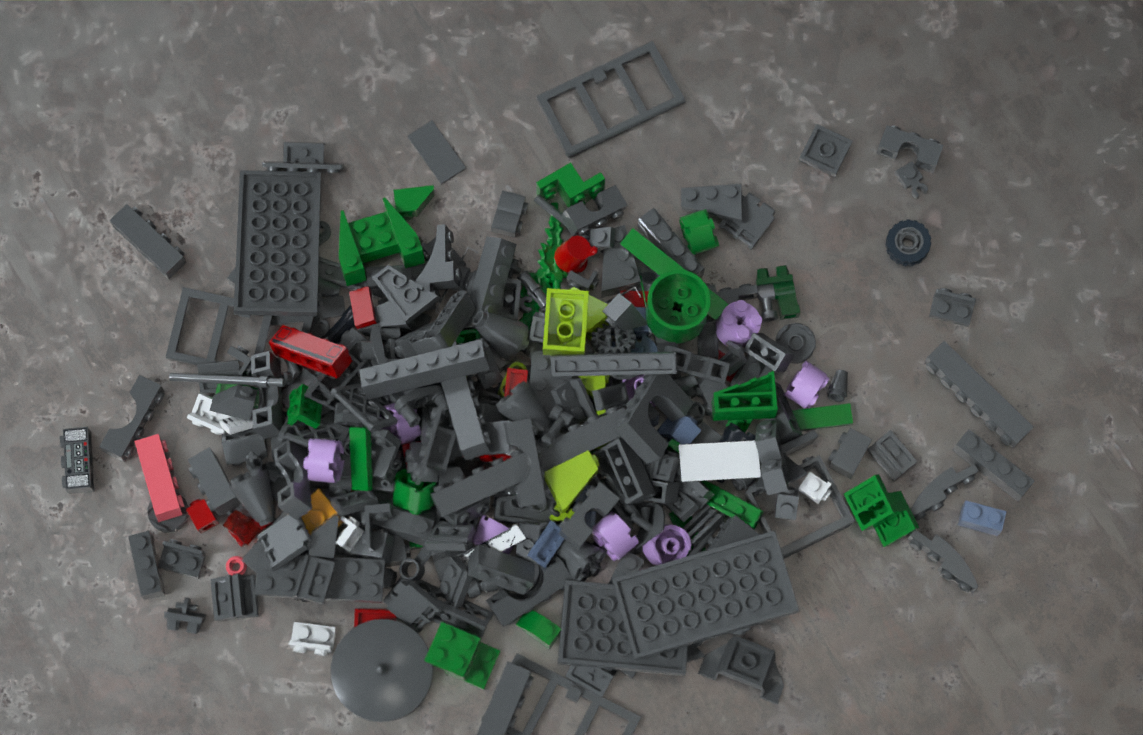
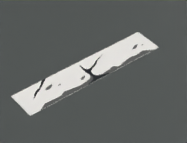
[458,525,526,567]

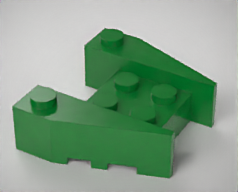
[339,198,425,286]

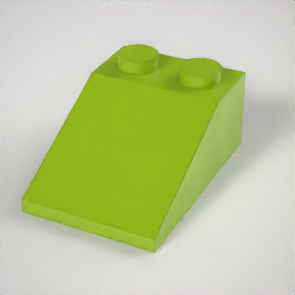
[543,288,589,355]

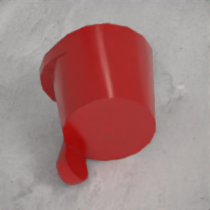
[554,235,598,274]

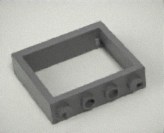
[744,455,855,559]

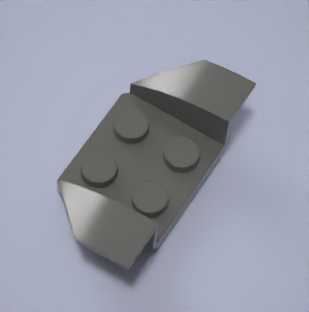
[698,635,784,704]

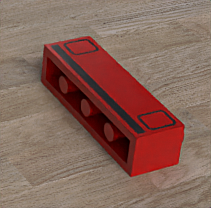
[268,325,352,379]

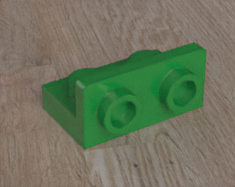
[287,383,322,429]

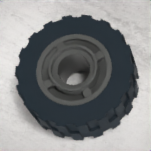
[885,219,932,267]

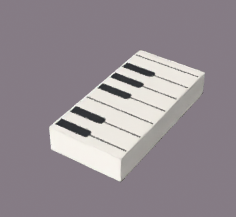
[220,412,253,435]

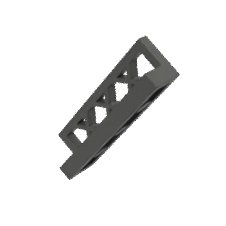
[415,579,493,639]

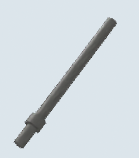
[169,373,286,388]

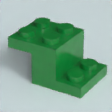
[536,162,605,208]
[844,474,919,547]
[424,622,501,690]

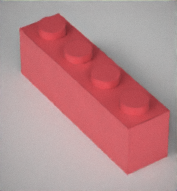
[135,434,185,522]

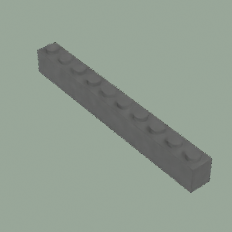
[430,405,625,517]

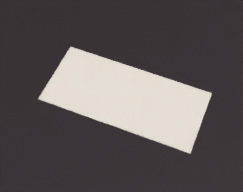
[679,441,761,482]

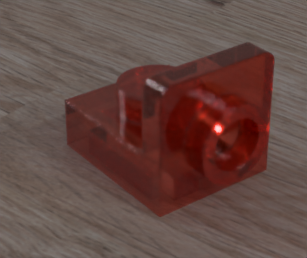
[223,510,261,546]

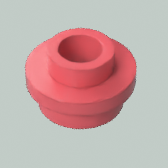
[226,556,247,576]

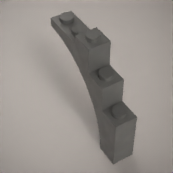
[359,224,462,336]

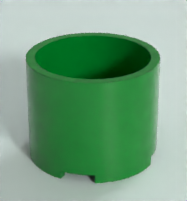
[645,270,711,344]

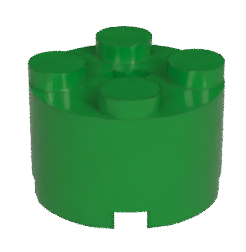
[679,209,719,255]
[393,469,437,515]

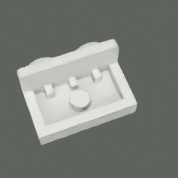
[187,392,232,435]

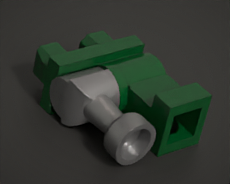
[755,265,801,322]

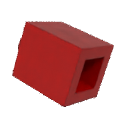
[186,499,220,534]

